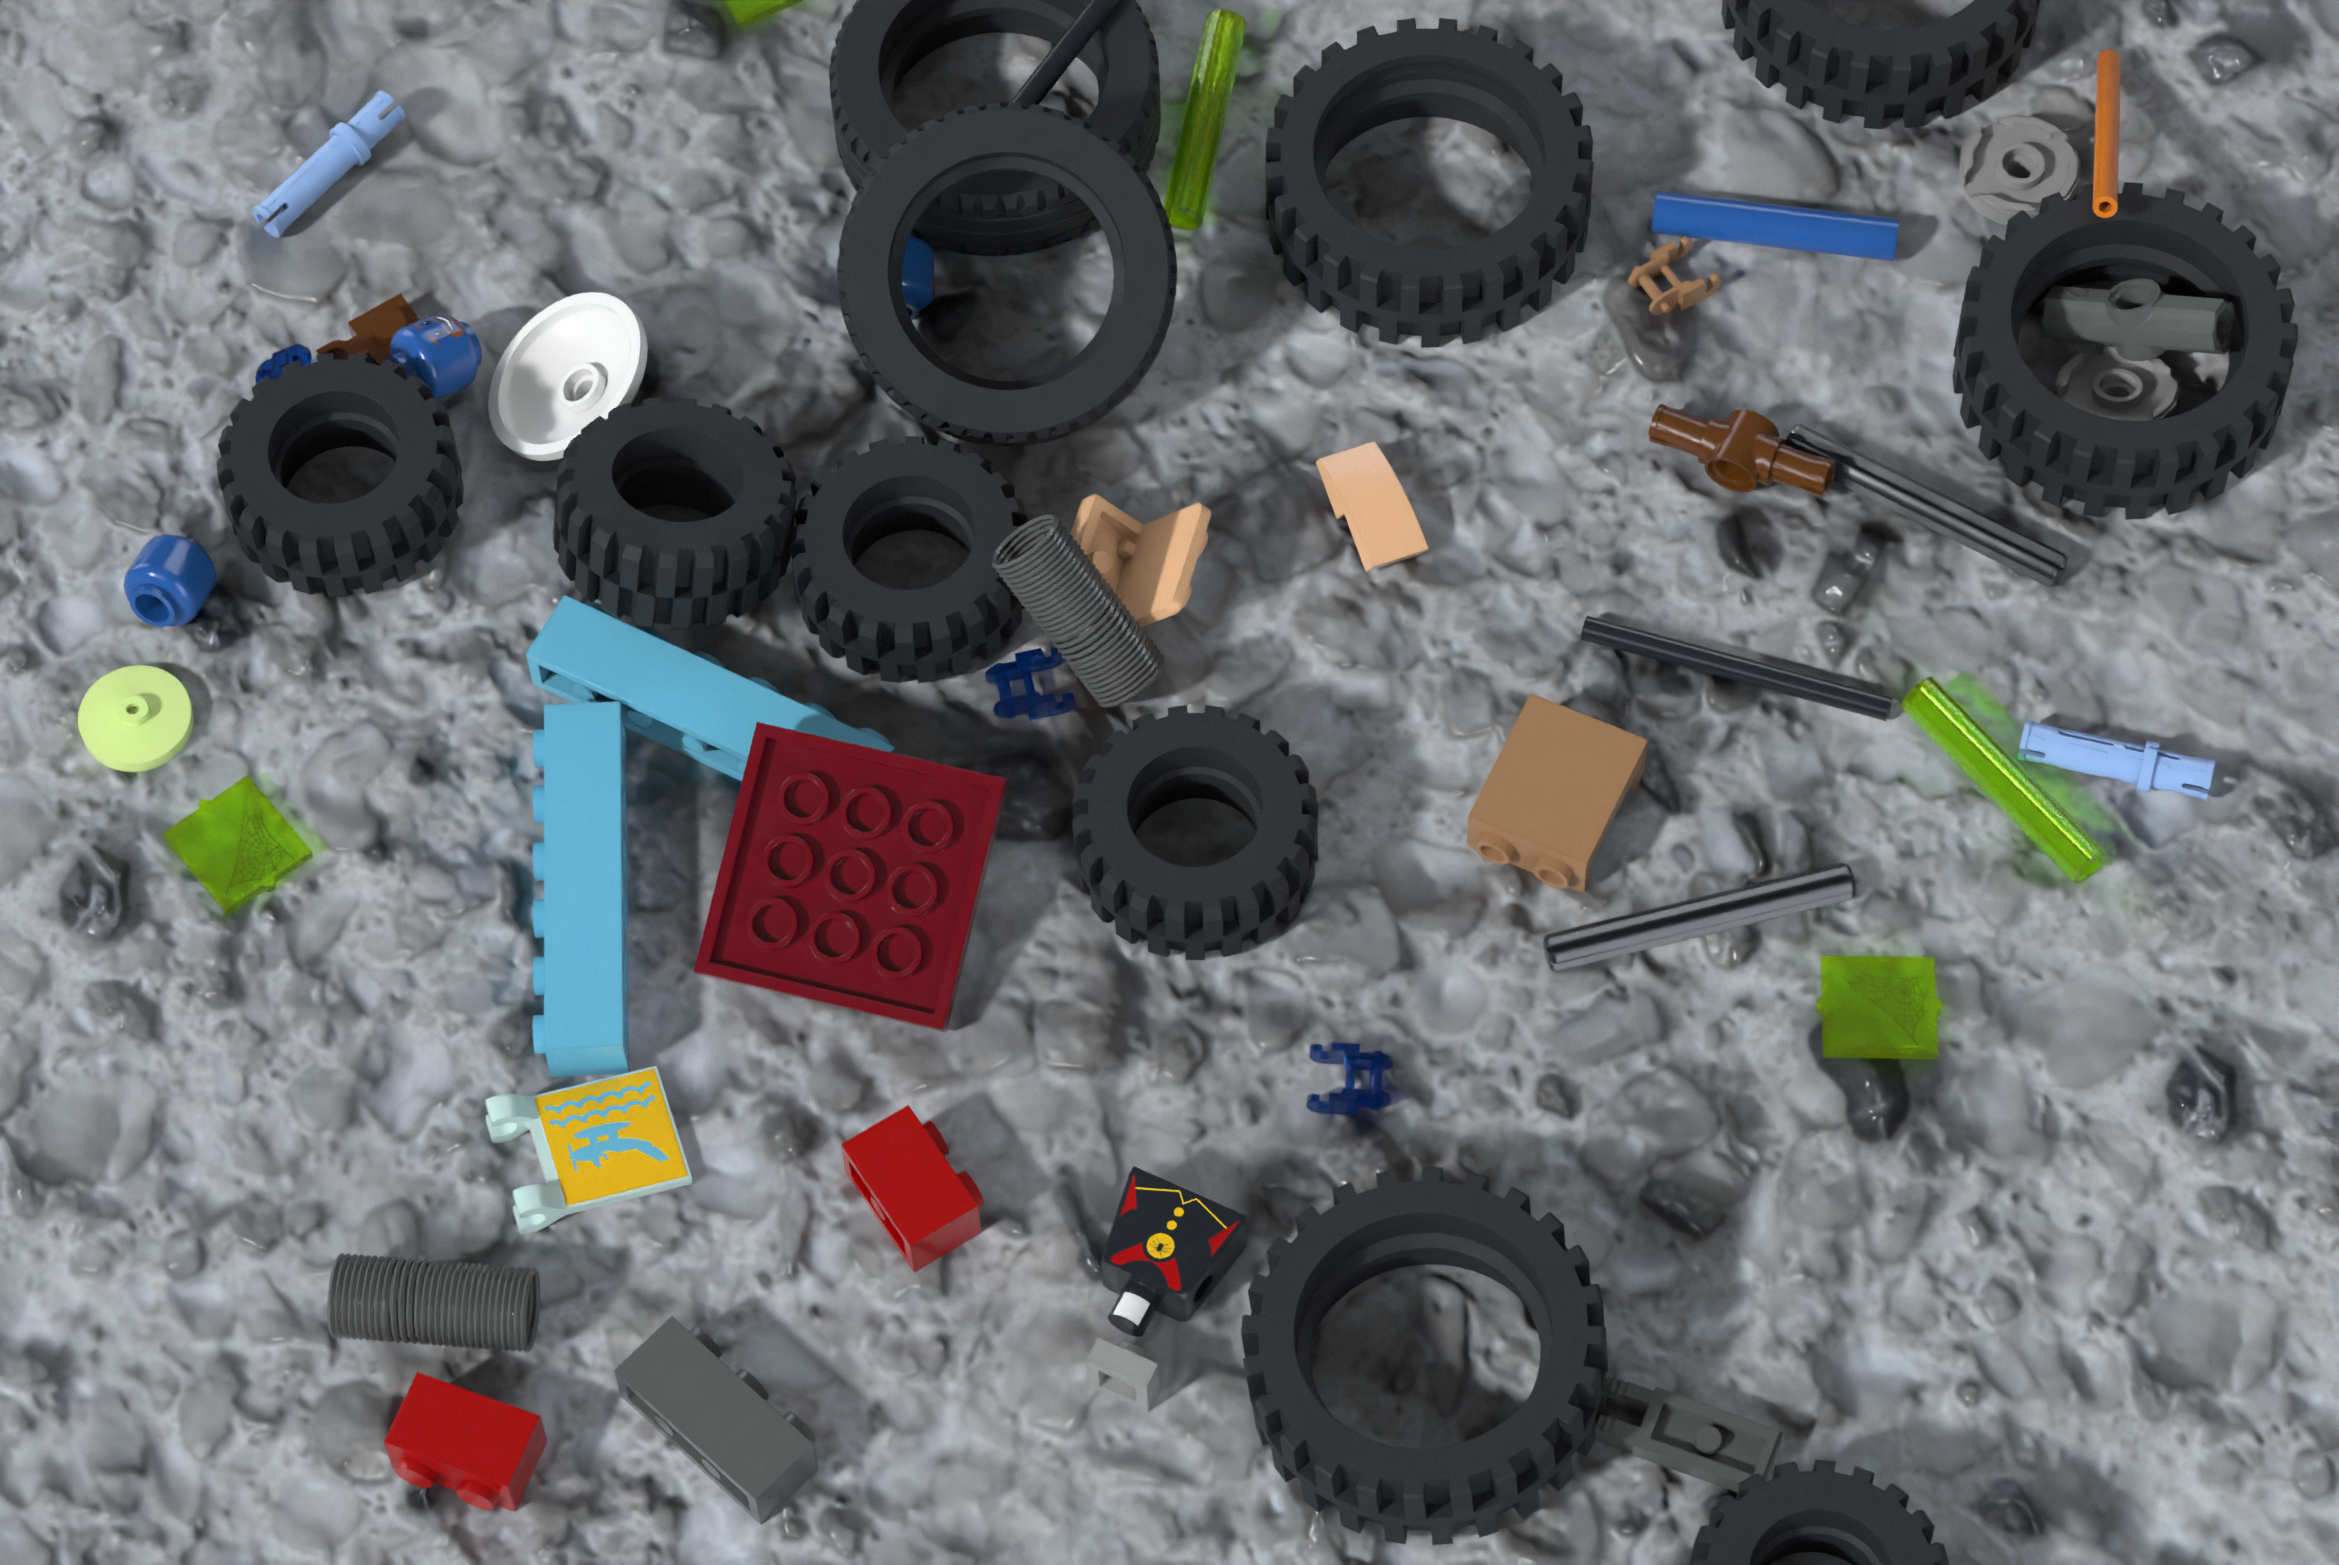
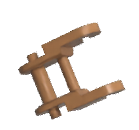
[1628,236,1722,315]

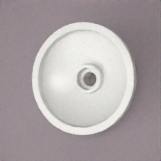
[488,292,648,461]

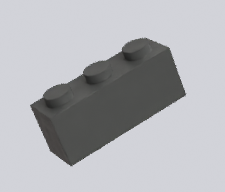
[614,1316,818,1524]

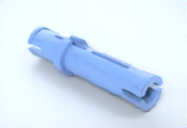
[251,90,406,238]
[2017,720,2216,800]

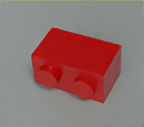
[841,1105,984,1273]
[384,1372,548,1512]

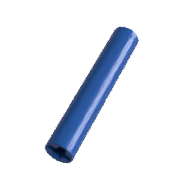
[1651,191,1899,261]

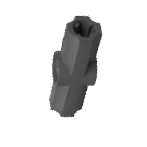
[2042,278,2236,361]

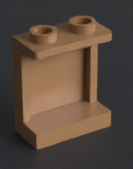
[1467,693,1648,892]

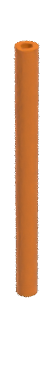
[2093,49,2121,218]

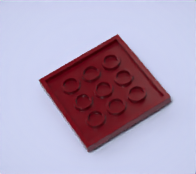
[694,722,1009,1033]

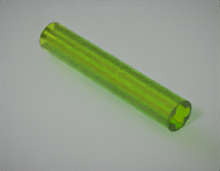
[1163,9,1247,231]
[1901,677,2108,884]

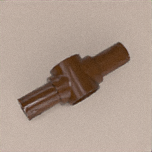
[1649,404,1836,498]

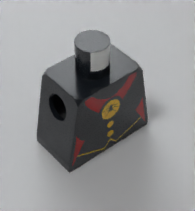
[1101,1166,1248,1337]

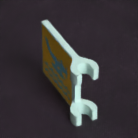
[485,1066,692,1234]

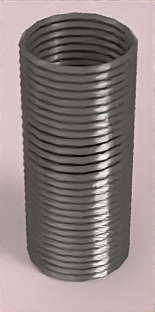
[992,514,1165,708]
[327,1253,540,1353]

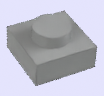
[1086,1338,1160,1412]

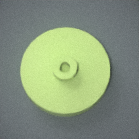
[78,665,194,772]

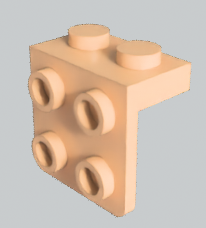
[1070,494,1211,631]

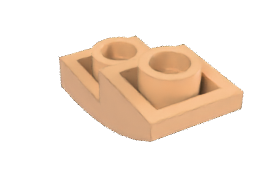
[1316,441,1429,572]

